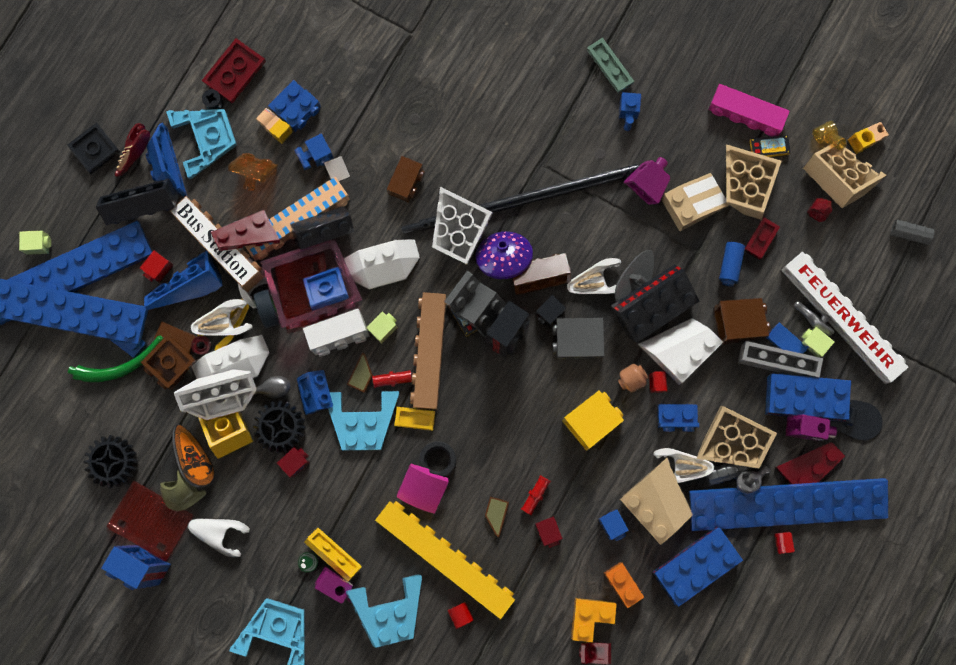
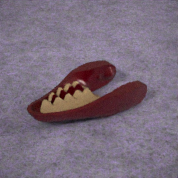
[115,123,150,177]

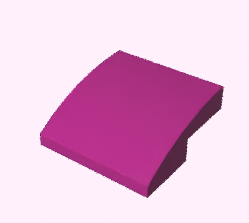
[397,464,449,514]

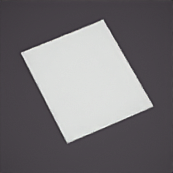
[324,156,350,181]

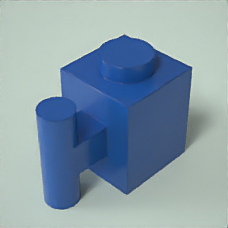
[619,93,641,131]
[294,133,334,170]

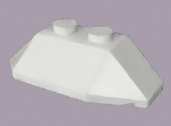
[342,240,420,290]
[192,335,270,379]
[174,369,256,420]

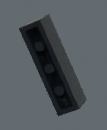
[96,178,178,225]

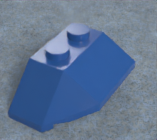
[146,123,188,198]

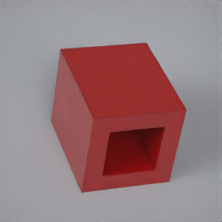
[140,250,173,283]

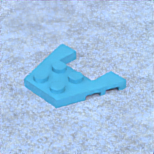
[166,109,237,179]
[328,391,399,451]
[346,574,422,648]
[229,598,305,665]

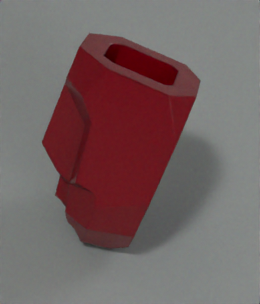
[807,198,832,222]

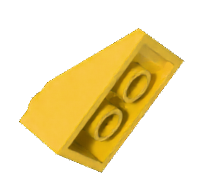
[198,411,253,459]

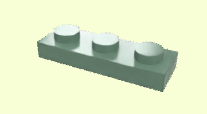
[587,38,634,94]

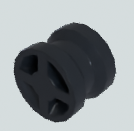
[202,89,224,110]

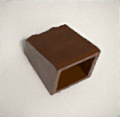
[713,298,771,345]

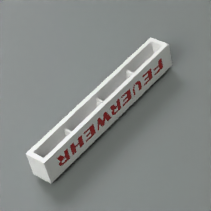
[781,251,908,384]

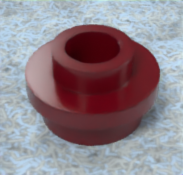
[191,336,211,355]

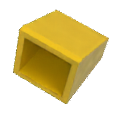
[562,390,624,451]

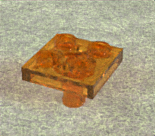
[228,153,278,191]

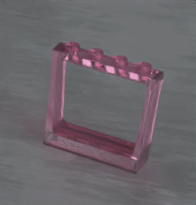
[260,238,362,329]

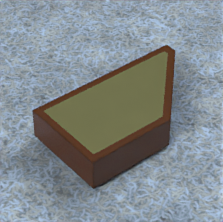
[347,353,373,393]
[485,496,509,537]

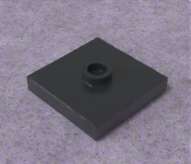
[67,122,120,174]

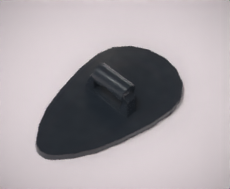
[830,400,882,441]

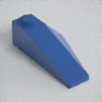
[144,251,222,310]

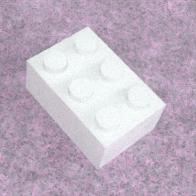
[303,309,370,357]

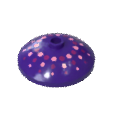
[476,231,533,279]

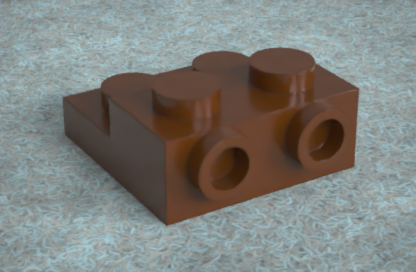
[141,335,197,390]

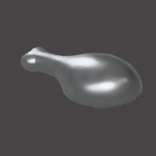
[794,301,834,336]
[254,376,290,398]
[736,465,771,494]

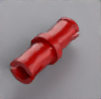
[372,370,412,388]
[521,475,551,515]

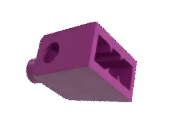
[624,157,670,205]
[785,414,837,441]
[315,566,353,604]

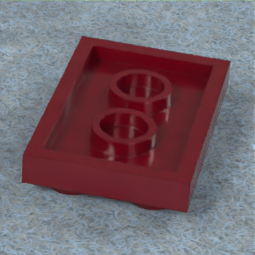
[202,38,266,103]

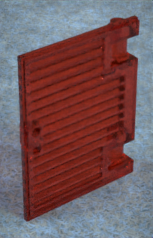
[274,253,337,329]
[106,481,193,561]

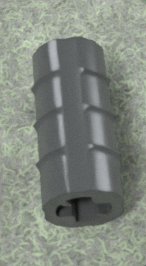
[890,219,935,245]
[705,463,748,486]

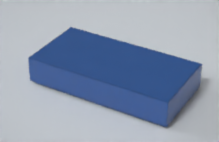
[767,322,808,354]

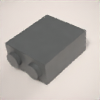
[552,318,604,359]

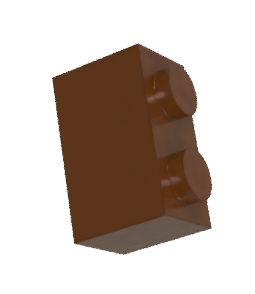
[387,156,425,203]

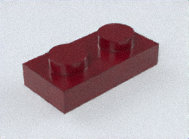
[744,217,780,260]

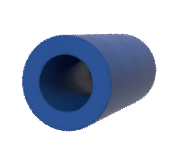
[719,242,745,287]

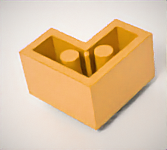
[571,598,616,642]

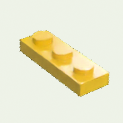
[304,528,362,582]

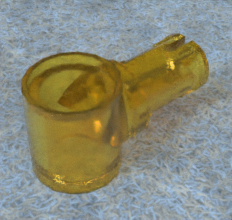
[813,120,847,150]

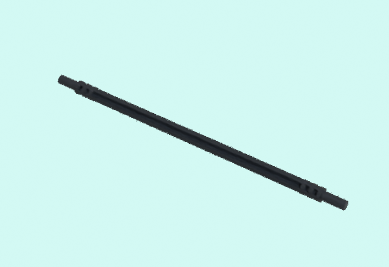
[401,161,656,234]

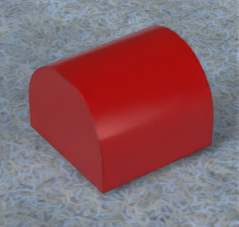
[649,371,667,393]
[775,532,795,554]
[447,602,474,629]

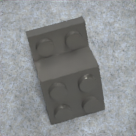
[444,271,506,338]

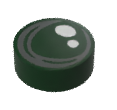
[298,552,319,572]

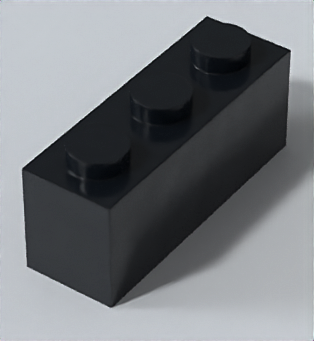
[290,206,355,250]

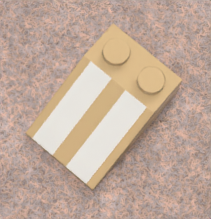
[661,173,729,231]

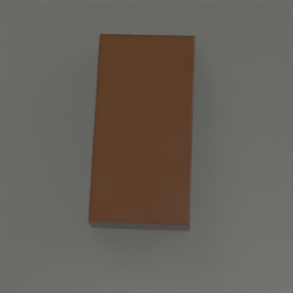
[154,322,196,354]

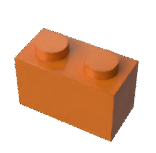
[604,562,644,608]

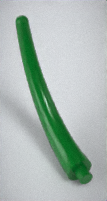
[68,336,163,382]

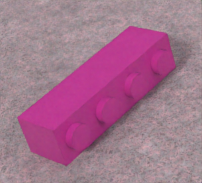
[708,84,790,136]

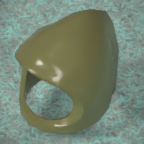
[160,469,206,511]

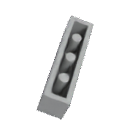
[738,341,823,378]

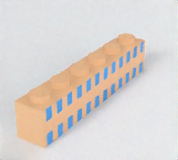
[245,177,350,261]

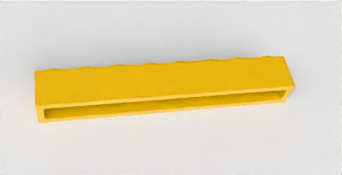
[375,501,515,619]

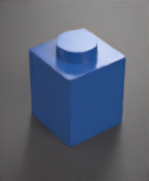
[598,509,629,541]

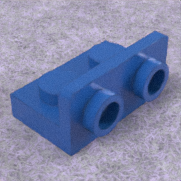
[296,370,333,415]
[658,404,700,432]

